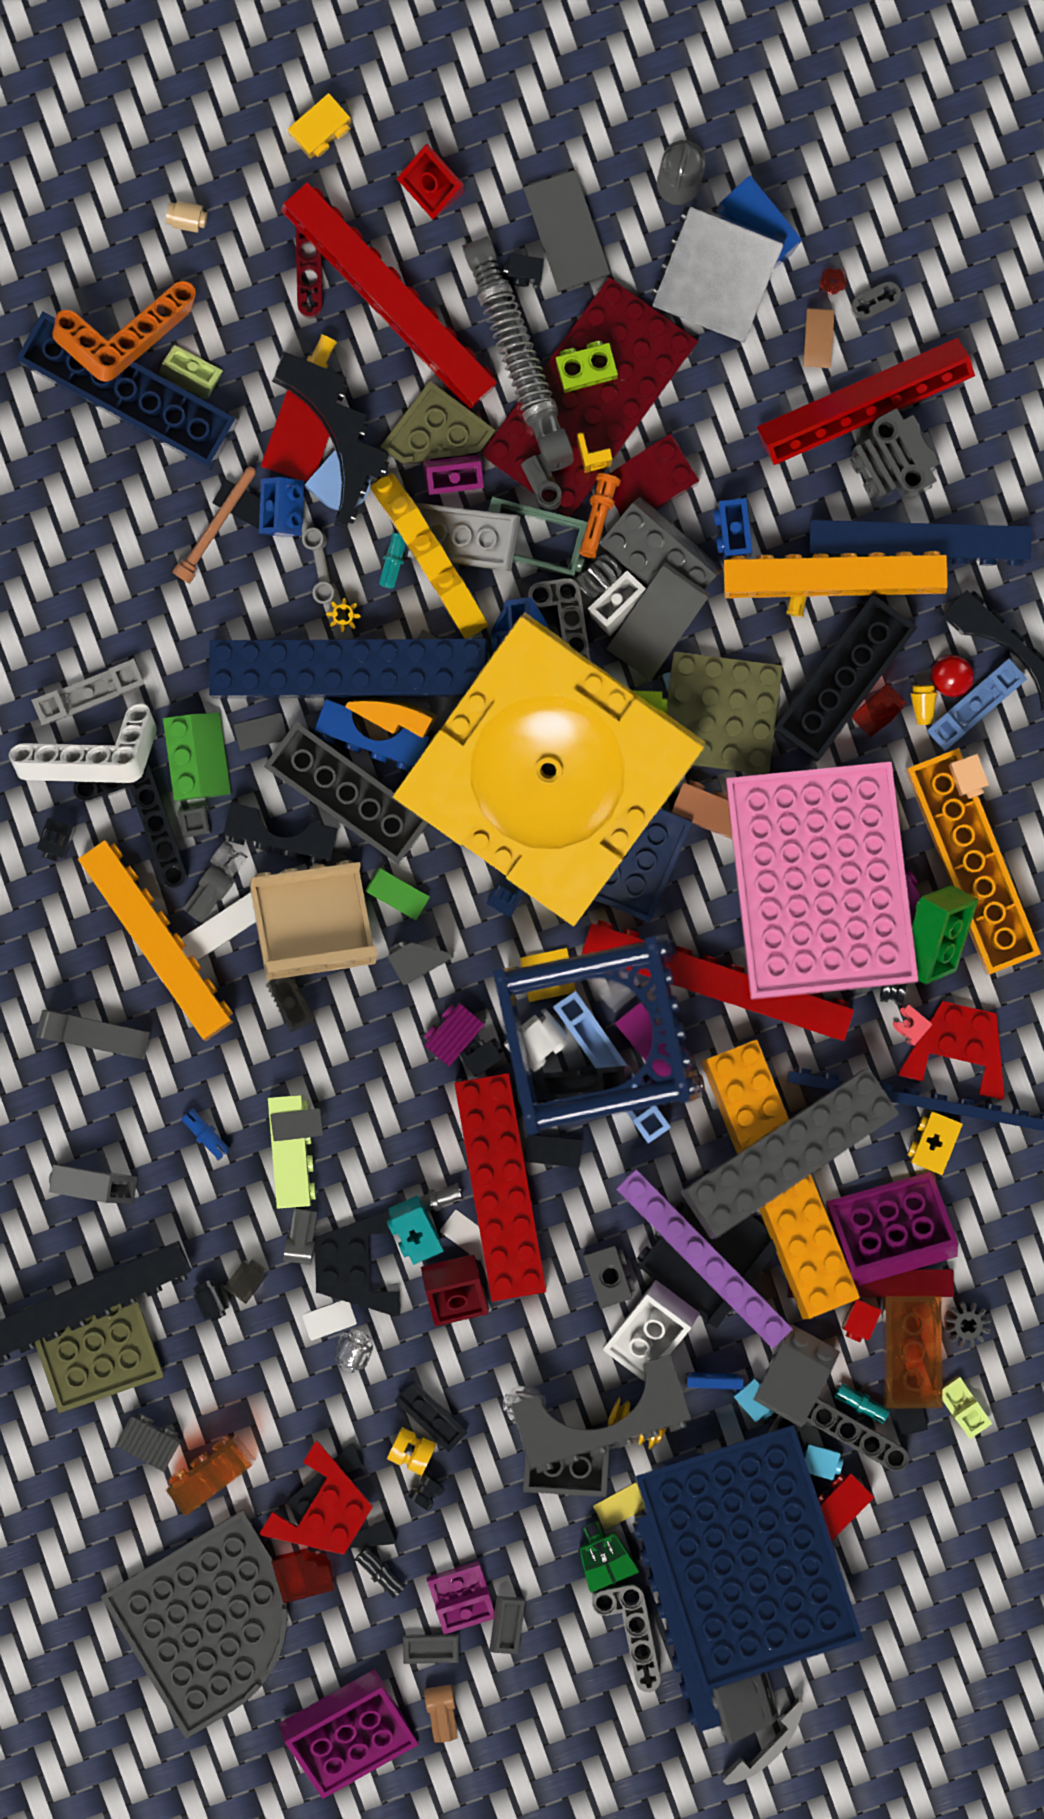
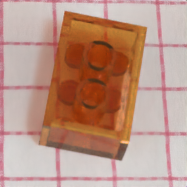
[165,1434,255,1517]

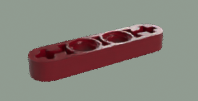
[295,226,323,319]

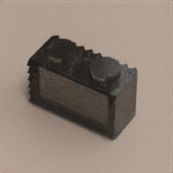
[266,976,316,1032]

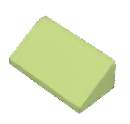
[159,345,223,400]

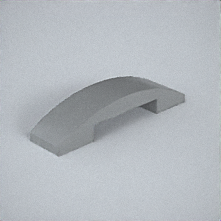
[31,659,144,726]
[722,1697,804,1785]

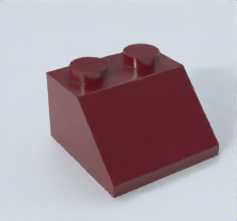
[421,1254,489,1327]

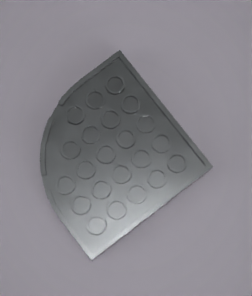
[100,1509,288,1739]

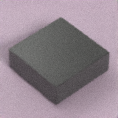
[178,806,211,838]

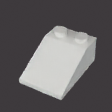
[603,1280,700,1382]

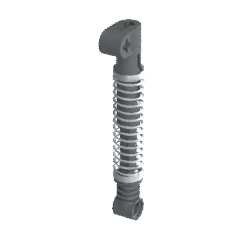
[462,236,574,471]

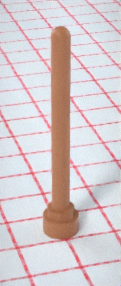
[172,467,256,584]

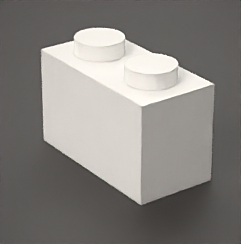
[588,571,646,636]

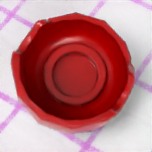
[930,654,974,698]

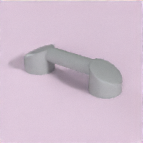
[302,528,337,604]

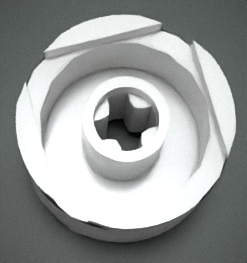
[504,1009,568,1072]

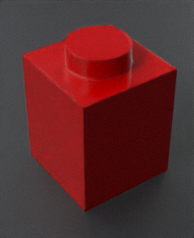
[841,1299,882,1342]

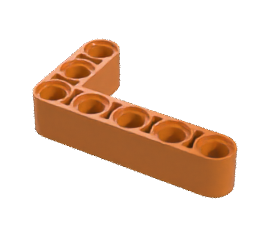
[52,281,196,382]

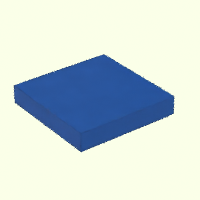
[685,1372,743,1390]

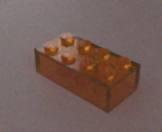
[882,1296,943,1408]

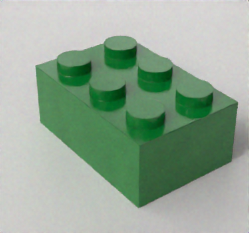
[911,885,978,984]

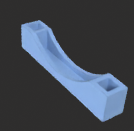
[553,991,671,1143]

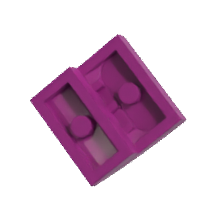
[426,1561,495,1635]

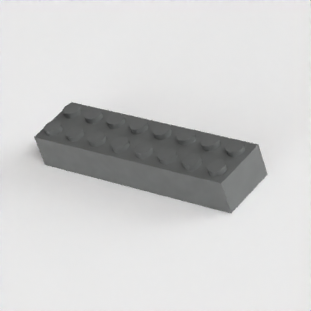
[680,1068,899,1239]

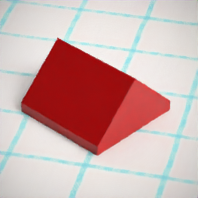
[397,144,465,220]

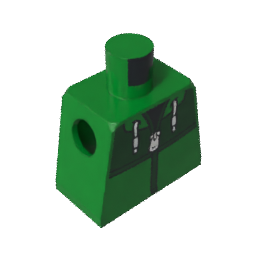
[579,1521,639,1593]

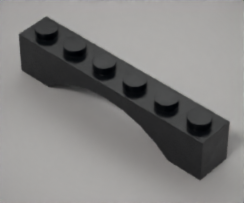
[942,590,1044,713]

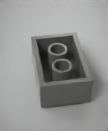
[523,1446,609,1497]

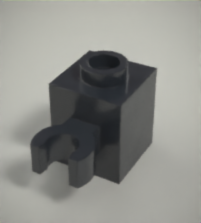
[37,818,76,862]

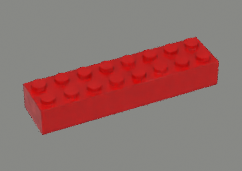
[454,1073,546,1302]

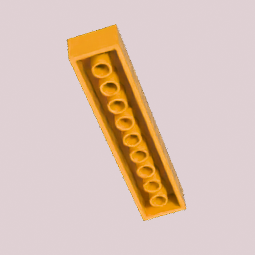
[701,1039,860,1319]

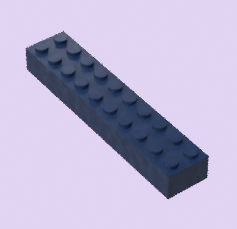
[209,639,488,699]

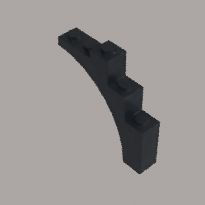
[272,352,389,529]

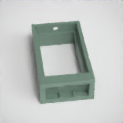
[488,497,588,578]

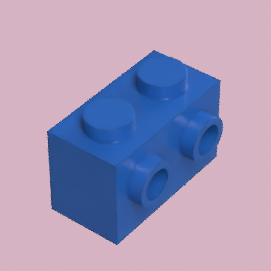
[259,477,304,537]
[713,498,752,559]

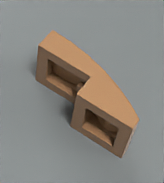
[803,308,834,368]

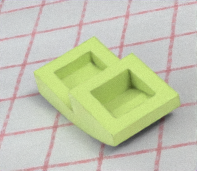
[935,1375,992,1439]

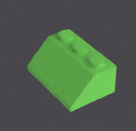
[163,713,231,802]

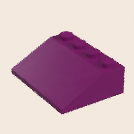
[826,1171,958,1286]
[279,1669,419,1799]

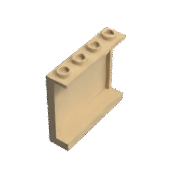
[249,860,377,980]

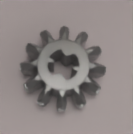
[576,552,623,598]
[944,1301,991,1348]

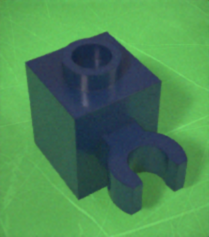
[486,875,525,918]

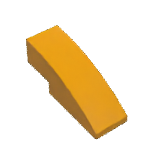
[346,698,438,738]

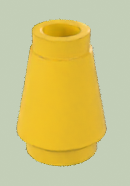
[910,685,937,725]

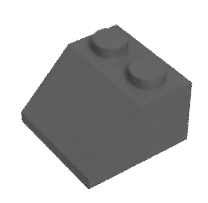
[387,941,452,985]

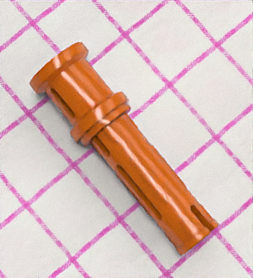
[579,473,621,558]

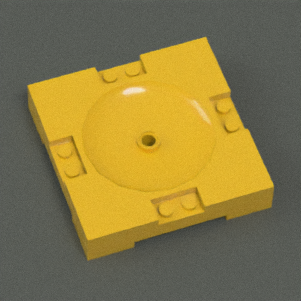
[393,612,705,927]

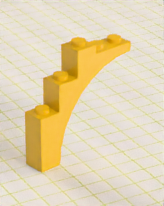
[370,472,489,639]

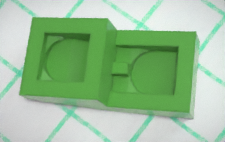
[365,868,430,920]

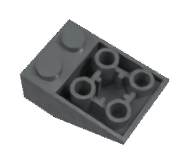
[712,1672,780,1744]

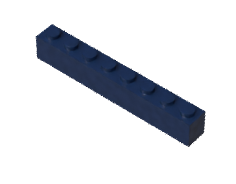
[808,520,1032,567]
[632,1512,721,1732]

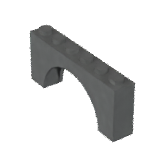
[511,1355,691,1473]

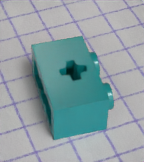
[387,1195,444,1265]

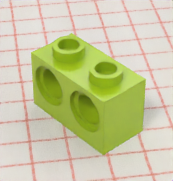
[556,341,618,393]

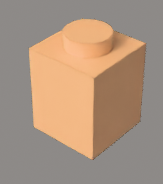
[949,754,989,799]

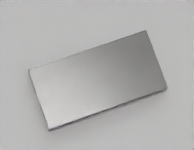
[407,503,520,571]

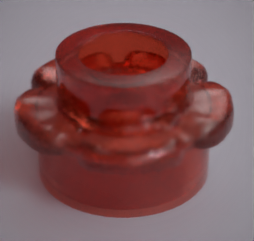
[820,268,847,295]

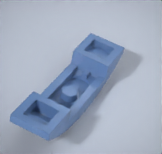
[927,659,1027,752]

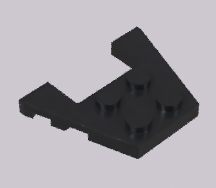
[314,1210,400,1317]
[288,1443,396,1552]

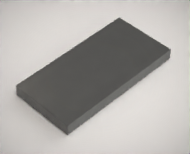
[523,170,610,293]
[606,563,711,681]

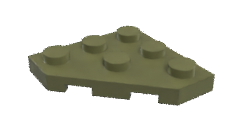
[380,381,496,464]

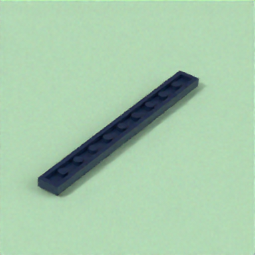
[786,1067,1044,1131]

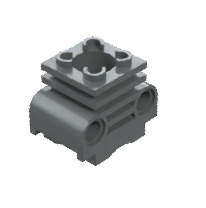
[850,408,940,502]

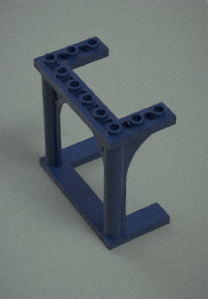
[493,934,705,1135]

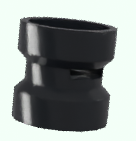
[407,1472,445,1511]

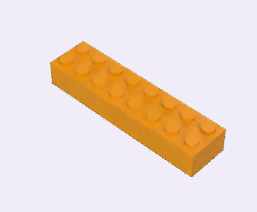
[905,748,1041,975]

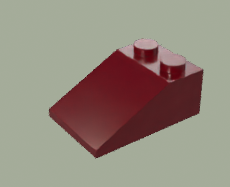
[609,434,699,516]

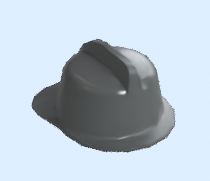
[657,140,706,205]

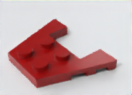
[898,1001,1004,1100]
[259,1440,373,1555]

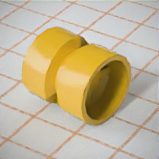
[387,1427,437,1476]

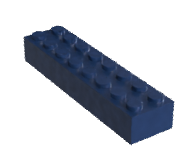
[16,311,238,470]

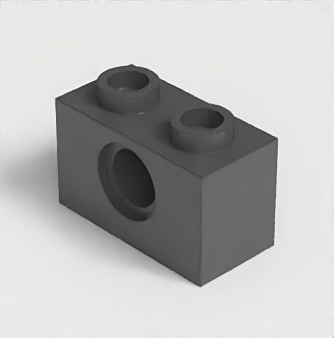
[583,1244,635,1309]

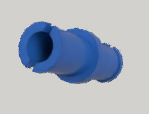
[181,1108,231,1161]

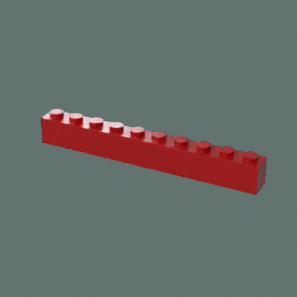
[281,182,497,410]
[581,920,854,1041]

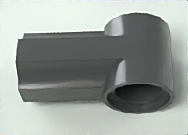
[521,454,562,511]
[183,865,235,923]
[283,1208,318,1265]

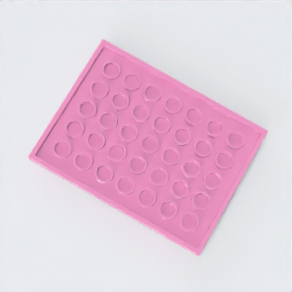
[725,762,918,1000]

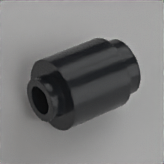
[193,1278,229,1322]

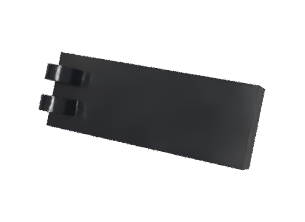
[395,1380,468,1452]

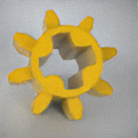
[326,598,361,633]

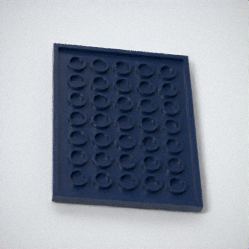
[634,1425,863,1692]

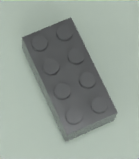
[599,497,723,590]

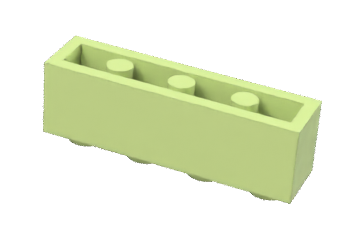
[268,1095,316,1209]

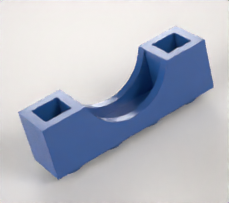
[314,700,430,772]

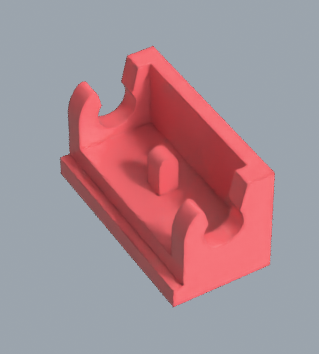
[893,1005,932,1046]

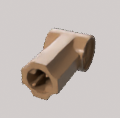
[424,1684,458,1743]

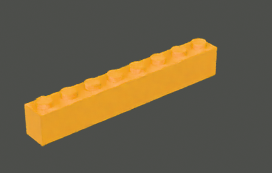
[724,551,947,598]
[78,840,233,1041]

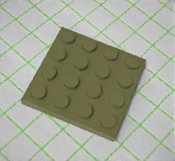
[667,651,783,775]
[23,1296,164,1413]

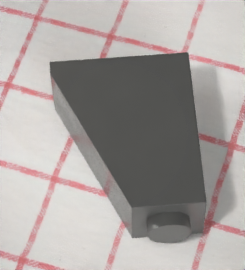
[49,1165,138,1204]

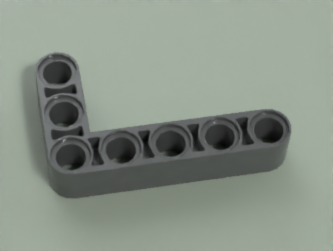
[765,1398,909,1471]

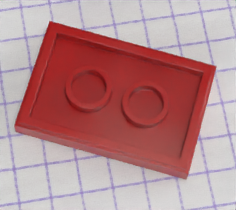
[261,390,330,483]

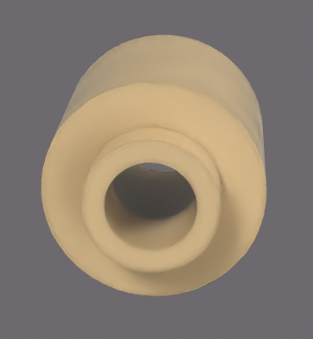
[166,201,208,233]

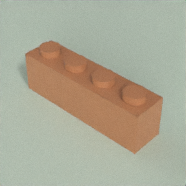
[671,780,732,839]

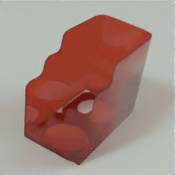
[851,683,907,737]
[271,1548,335,1603]

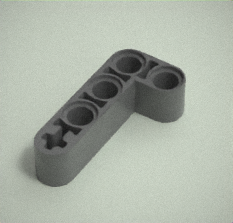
[36,1010,150,1059]

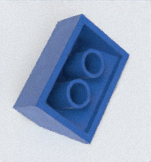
[716,176,802,269]

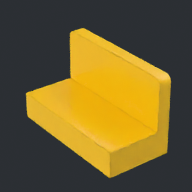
[577,433,613,473]

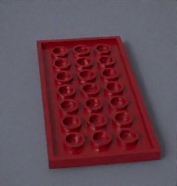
[481,277,698,517]

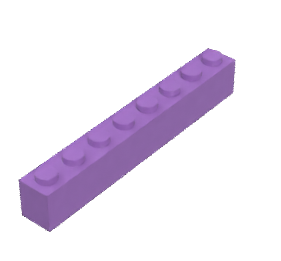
[616,1169,793,1349]

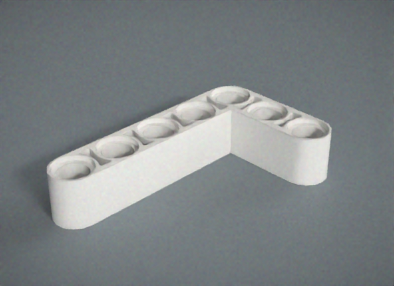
[9,703,157,783]

